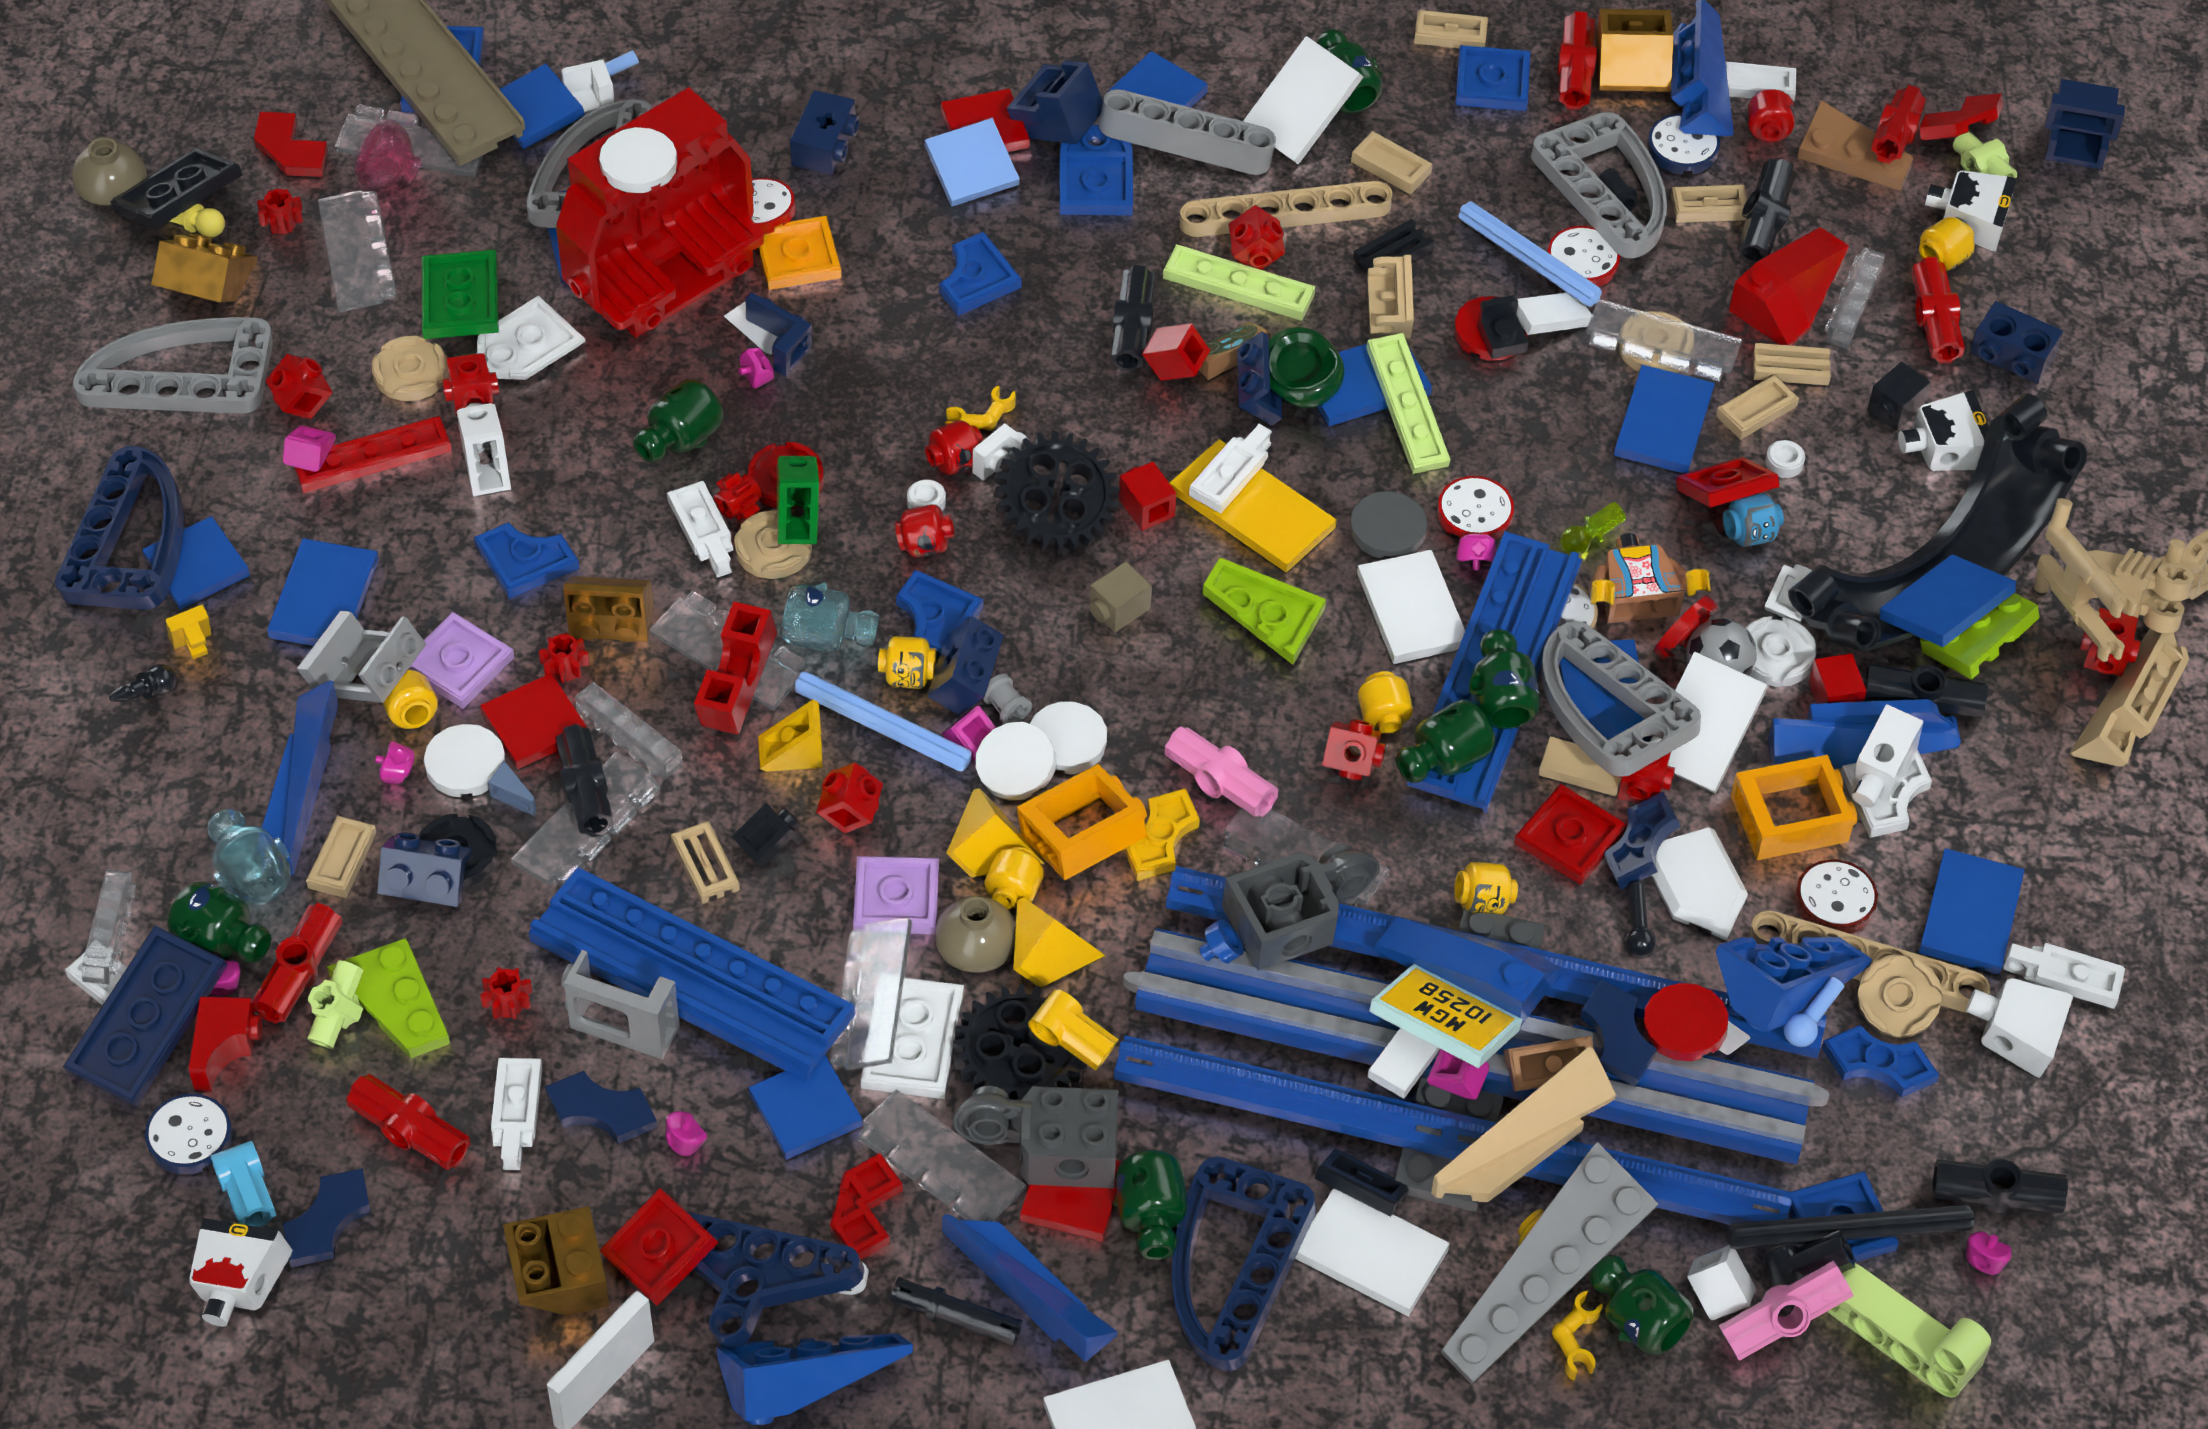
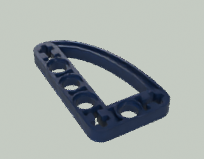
[55,446,184,610]
[1172,1156,1317,1371]

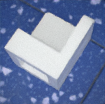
[562,59,614,117]
[1687,1245,1756,1320]

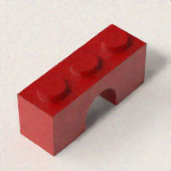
[694,601,777,735]

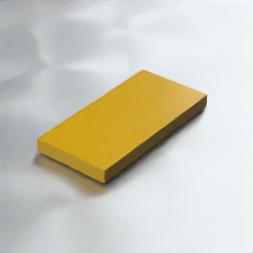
[1170,439,1337,573]

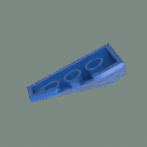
[1375,916,1562,1027]
[1716,937,1872,1032]
[716,1333,913,1425]

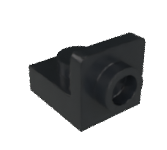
[1477,295,1529,359]
[731,802,805,868]

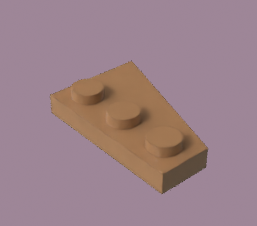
[1797,100,1914,191]

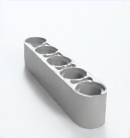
[1099,89,1276,175]

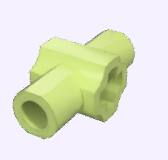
[1953,131,2017,178]
[307,960,364,1049]

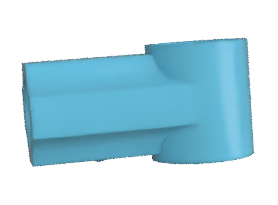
[210,1141,276,1227]

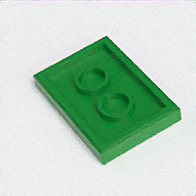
[422,250,499,339]

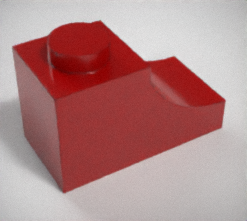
[188,997,262,1092]

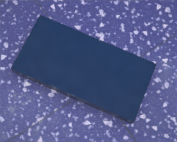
[63,925,228,1108]

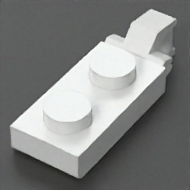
[1189,424,1272,514]
[667,481,733,578]
[2004,943,2125,1009]
[491,1058,542,1170]

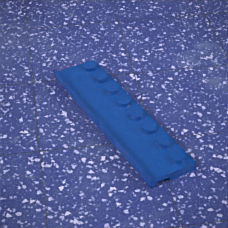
[1407,531,1582,813]
[529,867,856,1081]

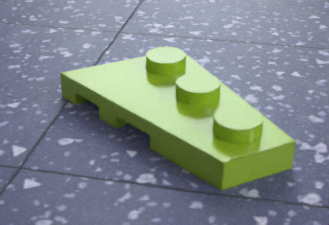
[1203,557,1326,665]
[1920,593,2040,680]
[327,938,450,1059]

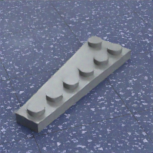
[1441,1142,1658,1385]

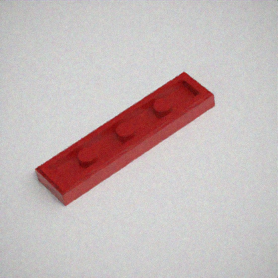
[293,416,452,493]

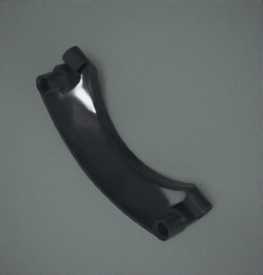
[1788,393,2087,652]

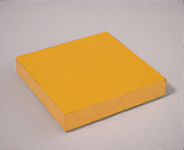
[758,216,842,290]

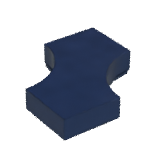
[1604,791,1681,890]
[1580,979,1657,1087]
[545,1071,658,1144]
[283,1168,371,1268]

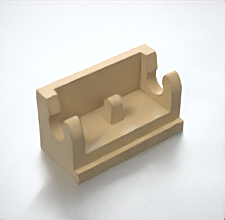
[1367,255,1414,338]

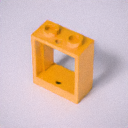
[1730,755,1857,860]
[1017,764,1147,880]

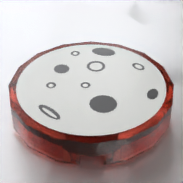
[1794,859,1878,934]

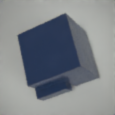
[1007,60,1103,145]
[2045,79,2125,170]

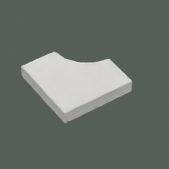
[1841,749,1932,838]

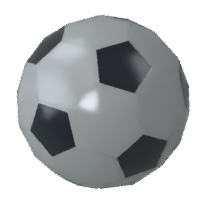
[1686,618,1757,676]

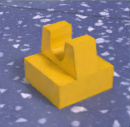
[165,604,211,660]

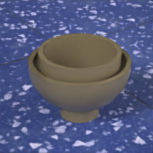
[72,137,147,205]
[935,896,1016,973]

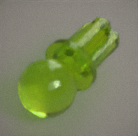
[1560,502,1627,555]

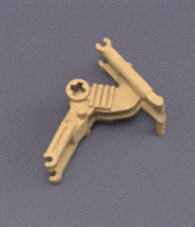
[2034,498,2208,662]

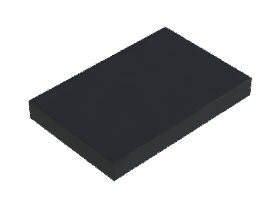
[110,148,243,229]

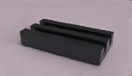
[1353,219,1434,273]
[1314,1149,1409,1217]

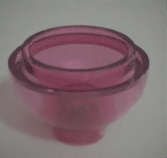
[354,119,421,190]

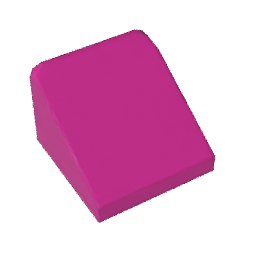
[283,425,336,472]
[941,705,997,761]
[1427,1049,1489,1100]

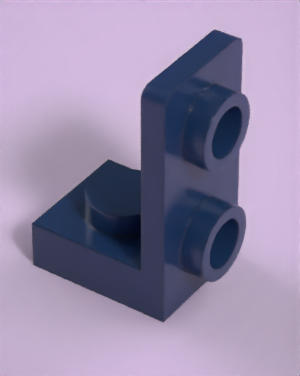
[745,292,812,377]

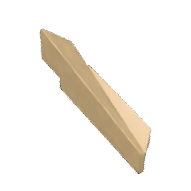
[2069,629,2189,767]
[1431,1046,1616,1202]

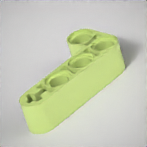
[1827,1263,1991,1398]

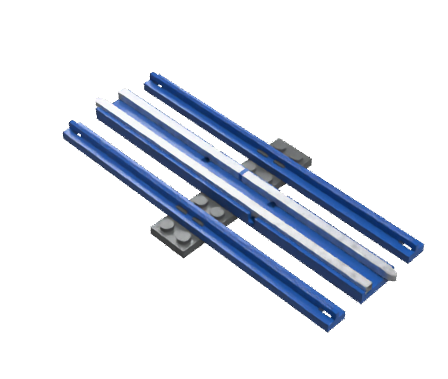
[1114,866,1830,1225]

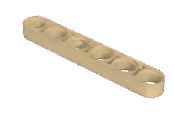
[1180,181,1392,237]
[1749,910,1990,1013]

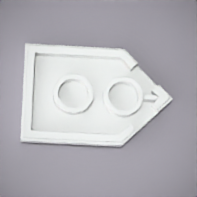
[476,295,585,380]
[1651,827,1748,941]

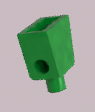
[776,456,819,544]

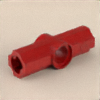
[1557,11,1597,110]
[1871,85,1926,164]
[1911,257,1965,363]
[252,902,343,1024]
[346,1073,471,1170]

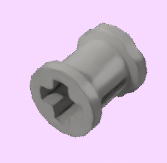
[983,674,1032,724]

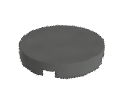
[1350,491,1428,559]

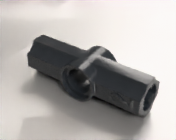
[1737,158,1796,263]
[1111,265,1155,372]
[1864,664,1988,718]
[556,724,614,838]
[1932,1159,2068,1214]

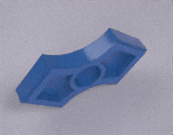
[1821,1025,1939,1098]

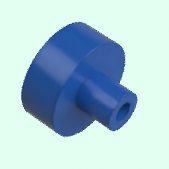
[1199,919,1244,964]

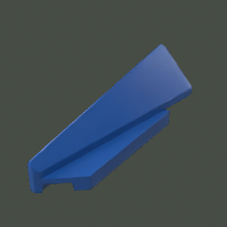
[1767,699,1961,769]

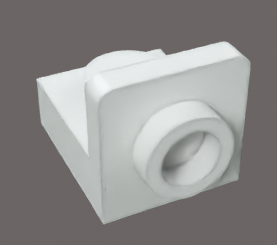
[972,423,1029,481]
[1764,564,1812,624]

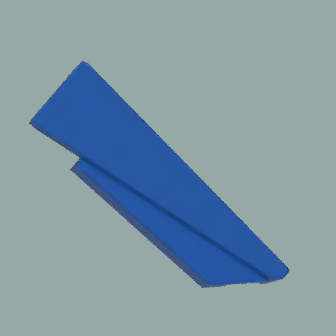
[1671,0,1734,136]
[260,681,339,875]
[942,1214,1117,1362]

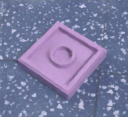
[408,612,515,709]
[853,856,939,935]

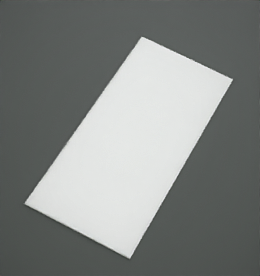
[724,302,777,356]

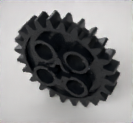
[993,431,1120,554]
[953,984,1088,1100]

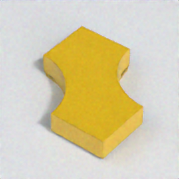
[1123,788,1200,881]

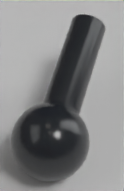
[1624,882,1657,958]

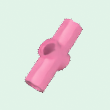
[1165,726,1278,818]
[1719,1261,1854,1361]

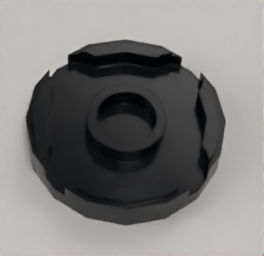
[419,814,498,888]

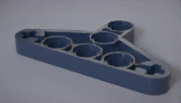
[688,1213,865,1349]

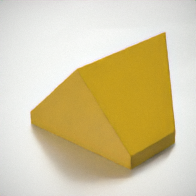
[758,699,823,772]
[946,788,1044,878]
[1013,897,1106,988]

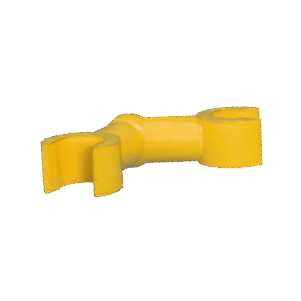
[945,386,1016,431]
[1552,1291,1603,1381]

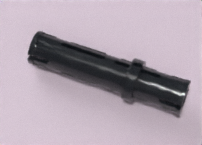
[890,1276,1023,1347]

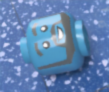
[1723,493,1784,547]

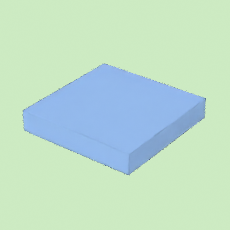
[924,118,1020,207]

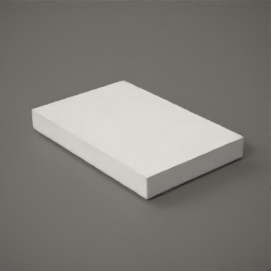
[1243,36,1363,165]
[1357,550,1465,664]
[1650,652,1768,794]
[861,975,964,1099]
[1295,1188,1450,1317]
[547,1291,654,1429]
[1043,1359,1196,1429]

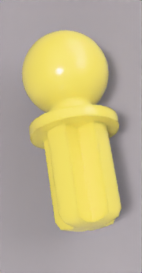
[170,203,225,238]

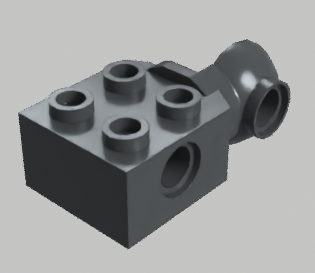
[1222,843,1380,971]
[953,1086,1118,1188]

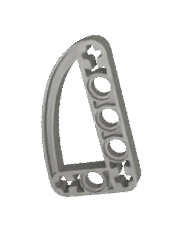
[526,100,652,228]
[1531,112,1667,258]
[73,317,273,414]
[1542,621,1701,776]

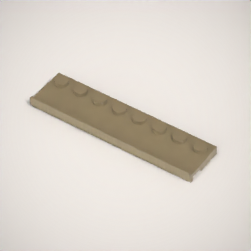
[324,0,525,166]

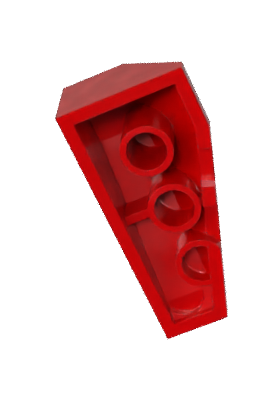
[1729,227,1849,346]

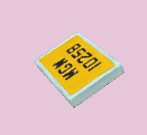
[1369,964,1522,1068]

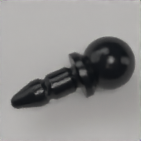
[109,664,177,702]

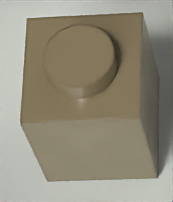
[1089,561,1152,632]

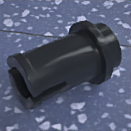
[1598,168,1638,211]

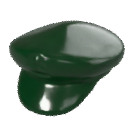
[1269,327,1345,408]

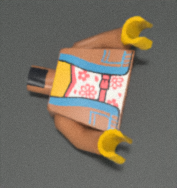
[1588,533,1711,624]

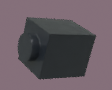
[1867,361,1931,431]

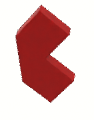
[1919,93,2004,140]
[254,111,328,177]
[830,1153,903,1260]

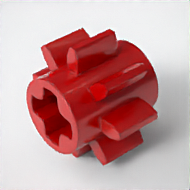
[257,189,303,234]
[714,472,762,521]
[539,632,590,683]
[480,967,533,1020]

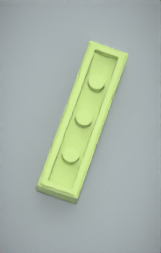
[1163,244,1315,321]
[1366,333,1451,474]

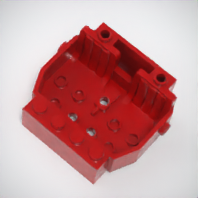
[556,87,764,338]

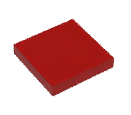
[941,88,1030,152]
[1675,457,1780,508]
[480,673,587,770]
[1514,783,1628,885]
[1020,1160,1121,1242]
[599,1188,718,1306]

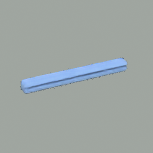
[1458,201,1602,307]
[794,671,971,772]

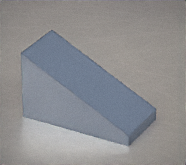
[488,761,537,816]

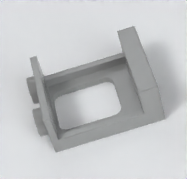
[297,611,426,703]
[561,950,680,1060]

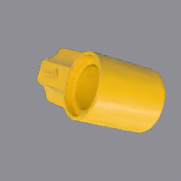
[1028,989,1119,1071]

